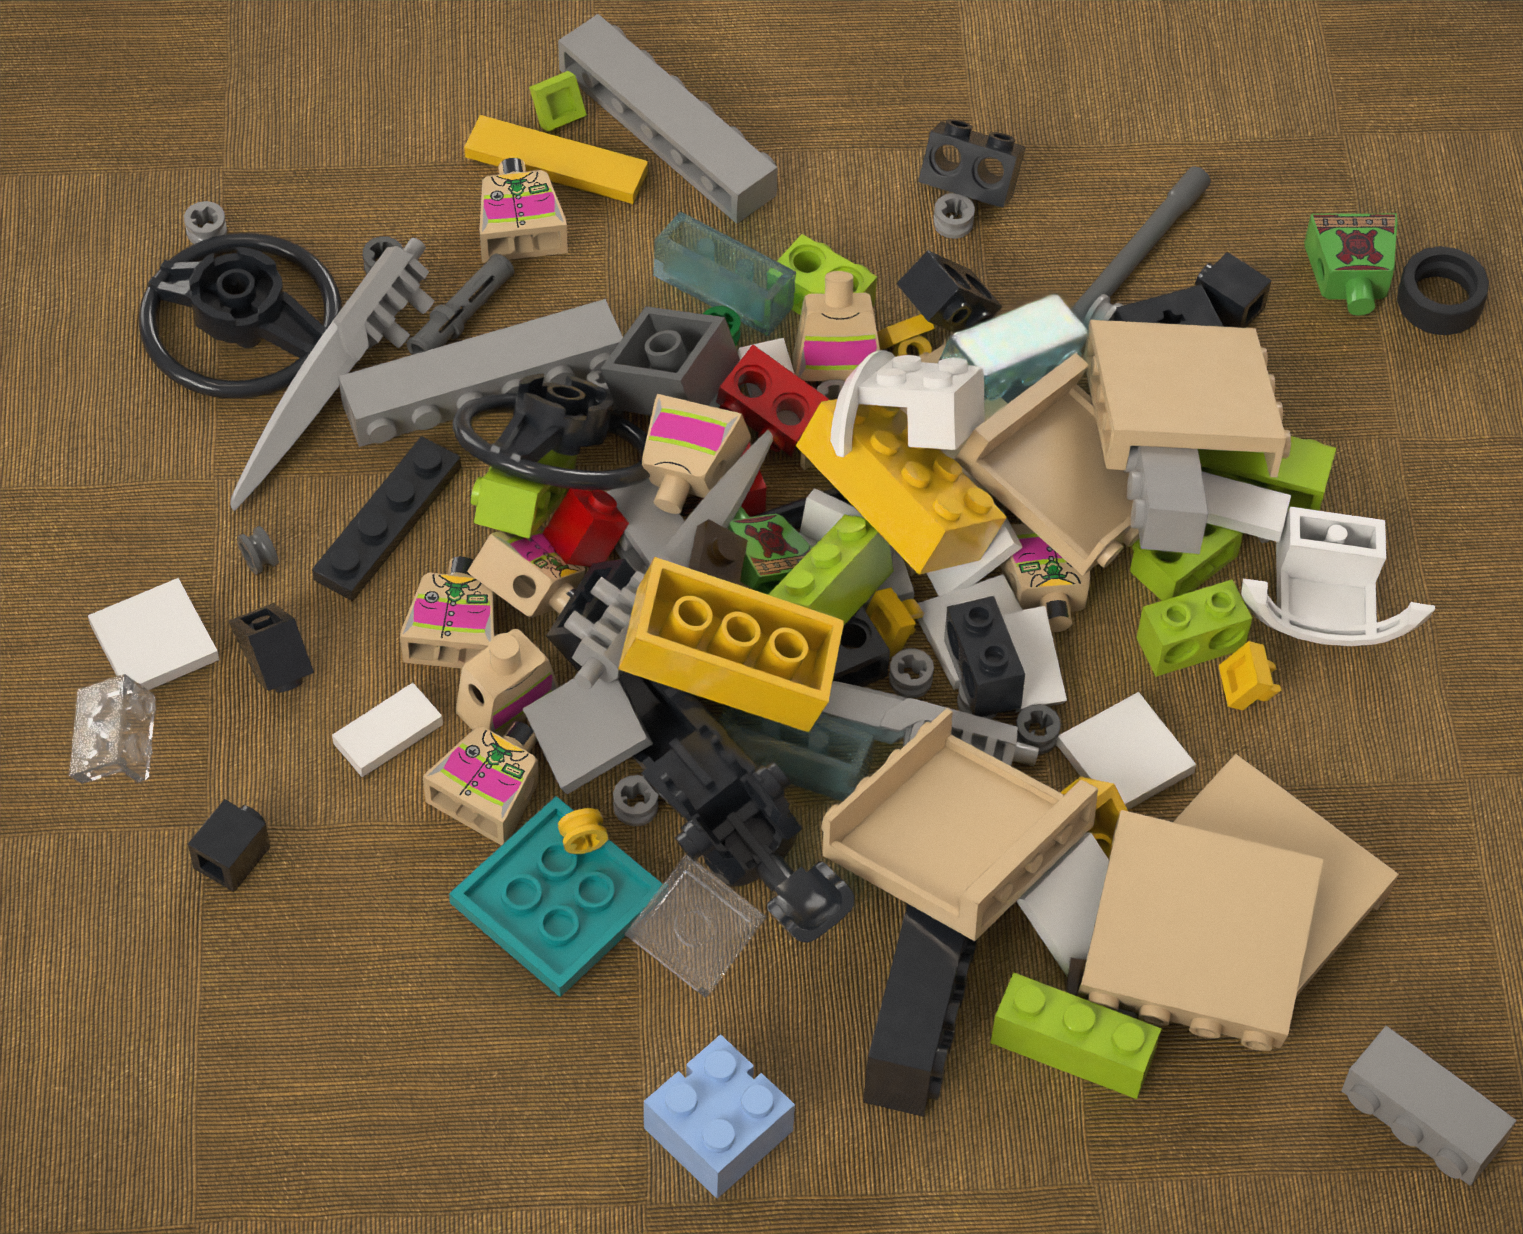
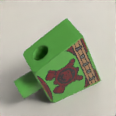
[1304,213,1398,316]
[728,506,813,595]

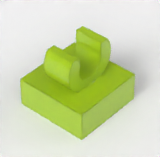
[529,71,587,132]

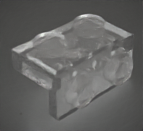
[69,674,156,784]

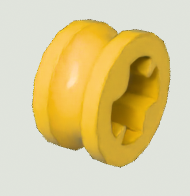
[558,808,608,854]

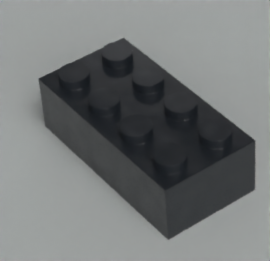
[863,904,978,1117]

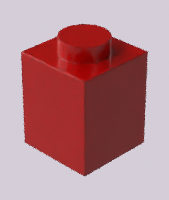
[542,489,629,567]

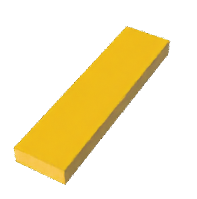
[464,115,648,204]

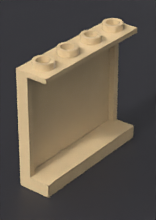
[1083,320,1291,477]
[954,353,1202,576]
[821,708,1098,941]
[1174,754,1399,997]
[1077,810,1324,1051]

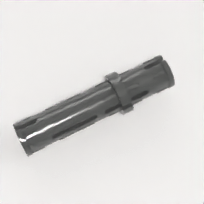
[407,253,515,355]

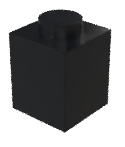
[1195,252,1272,328]
[188,799,270,892]

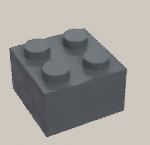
[601,306,740,416]

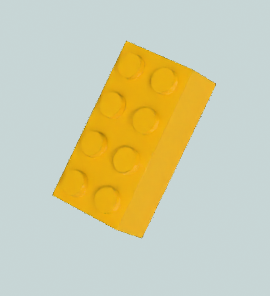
[796,399,1007,575]
[618,557,844,732]

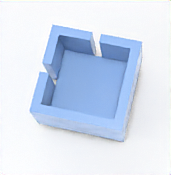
[644,1034,795,1199]

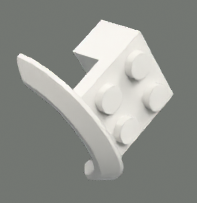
[830,350,985,457]
[1241,507,1435,646]

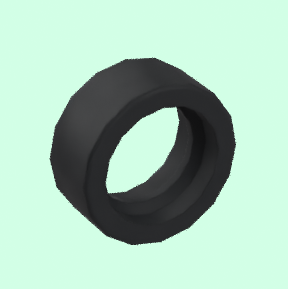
[1397,246,1489,336]

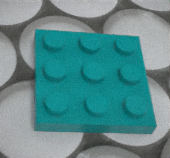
[449,796,667,997]

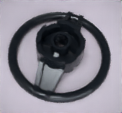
[138,233,342,399]
[453,374,650,490]

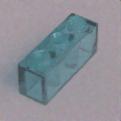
[653,211,796,336]
[938,293,1089,401]
[718,705,875,801]

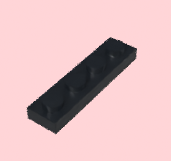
[312,436,462,602]

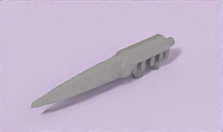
[230,238,434,511]
[563,430,773,690]
[817,681,1039,767]

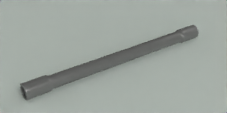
[996,166,1211,403]

